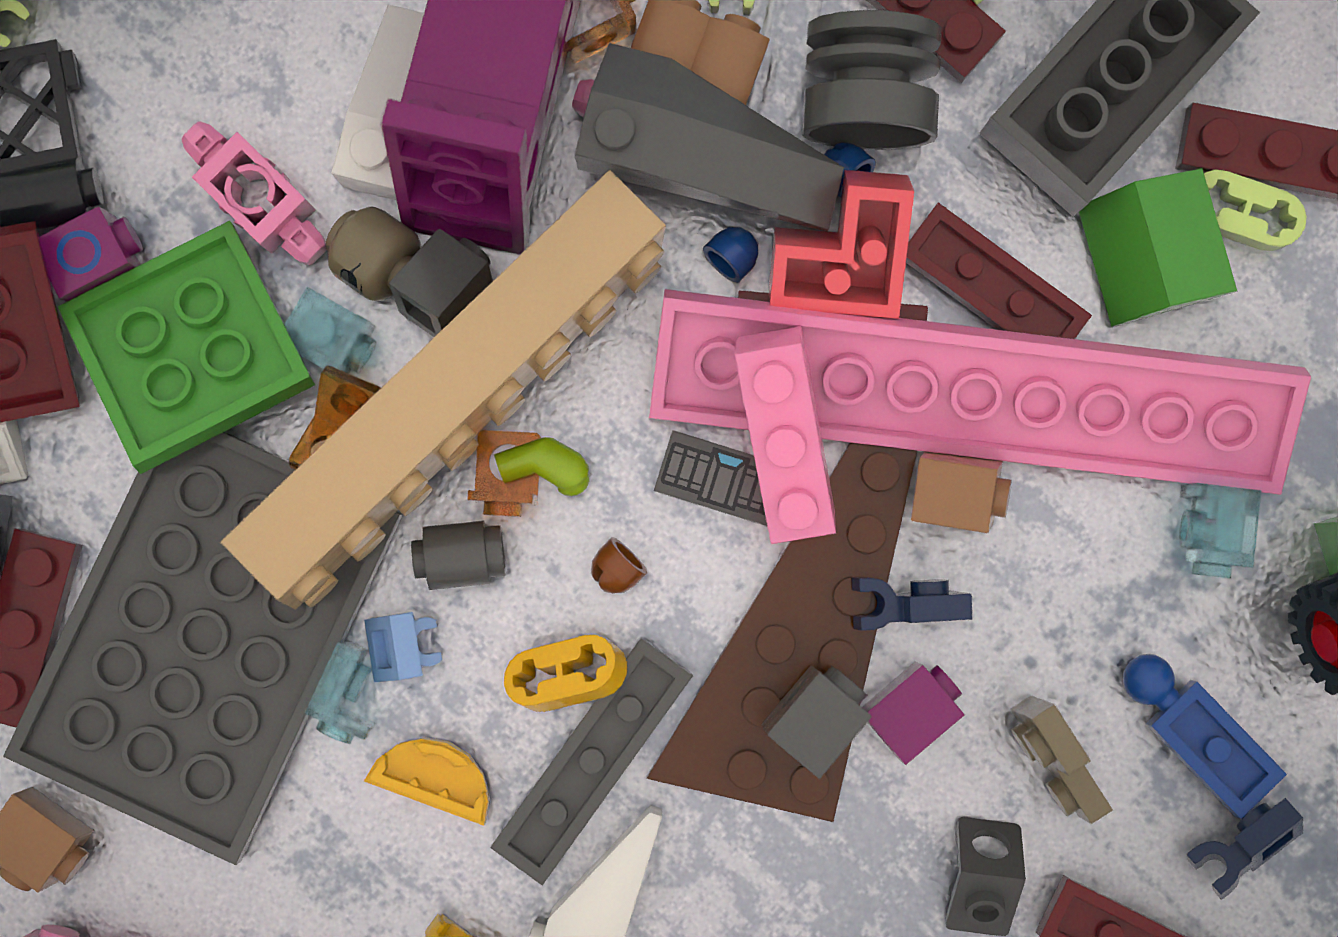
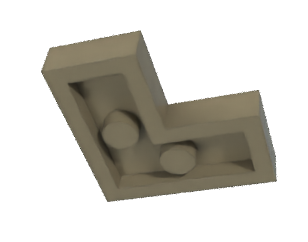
[1010,696,1113,824]

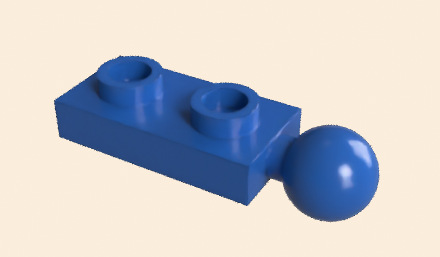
[1123,654,1287,819]

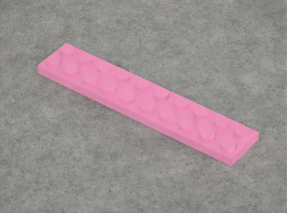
[649,289,1311,495]

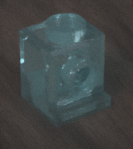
[1179,483,1262,579]

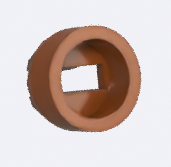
[591,537,647,593]

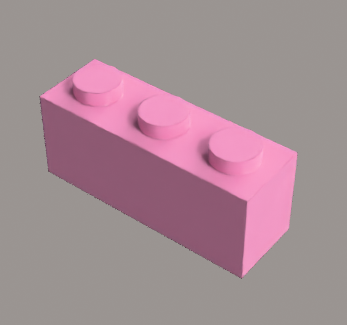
[734,326,836,544]

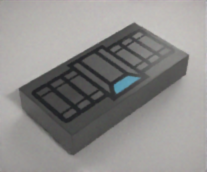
[654,430,768,527]

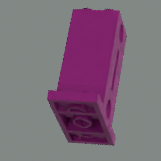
[381,0,581,255]

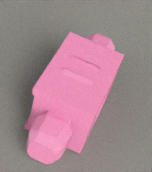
[181,121,326,266]

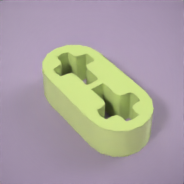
[1204,170,1307,251]

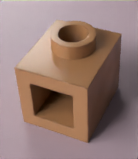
[911,452,1012,533]
[0,787,94,893]

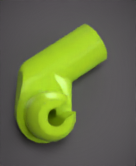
[494,437,589,496]

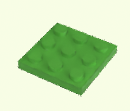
[57,220,315,474]

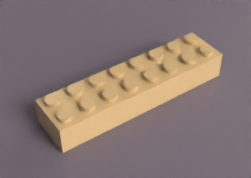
[221,170,666,610]

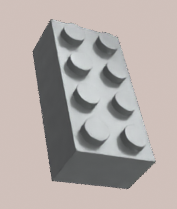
[979,0,1260,216]

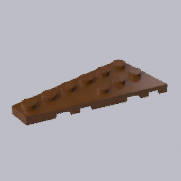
[646,442,917,822]

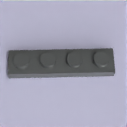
[490,637,693,885]

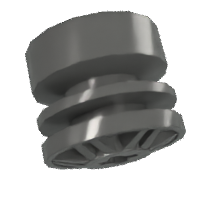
[802,10,942,150]

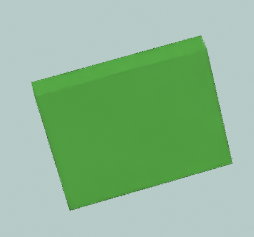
[1079,168,1238,328]

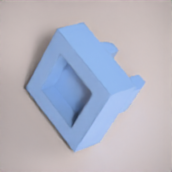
[364,612,442,682]

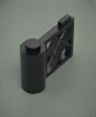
[0,39,104,231]

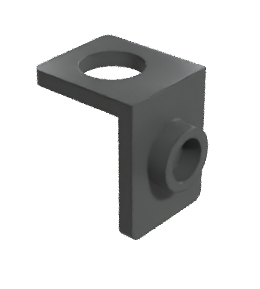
[945,817,1026,936]

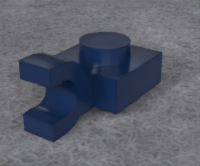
[852,577,973,631]
[1186,798,1303,900]

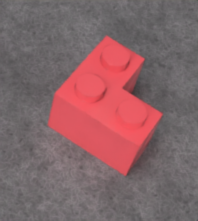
[768,170,914,319]

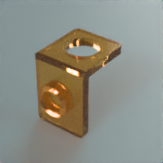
[567,0,637,64]
[289,365,381,470]
[467,430,541,517]

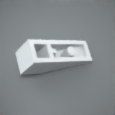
[331,4,424,201]
[529,805,662,937]

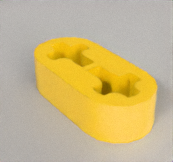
[504,635,627,712]

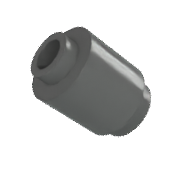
[411,520,506,590]

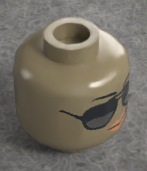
[326,206,421,302]

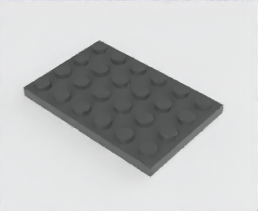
[3,432,403,865]

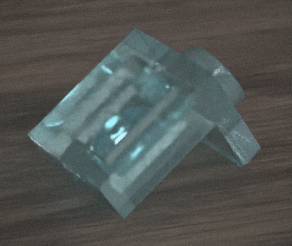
[285,287,377,381]
[305,639,376,744]

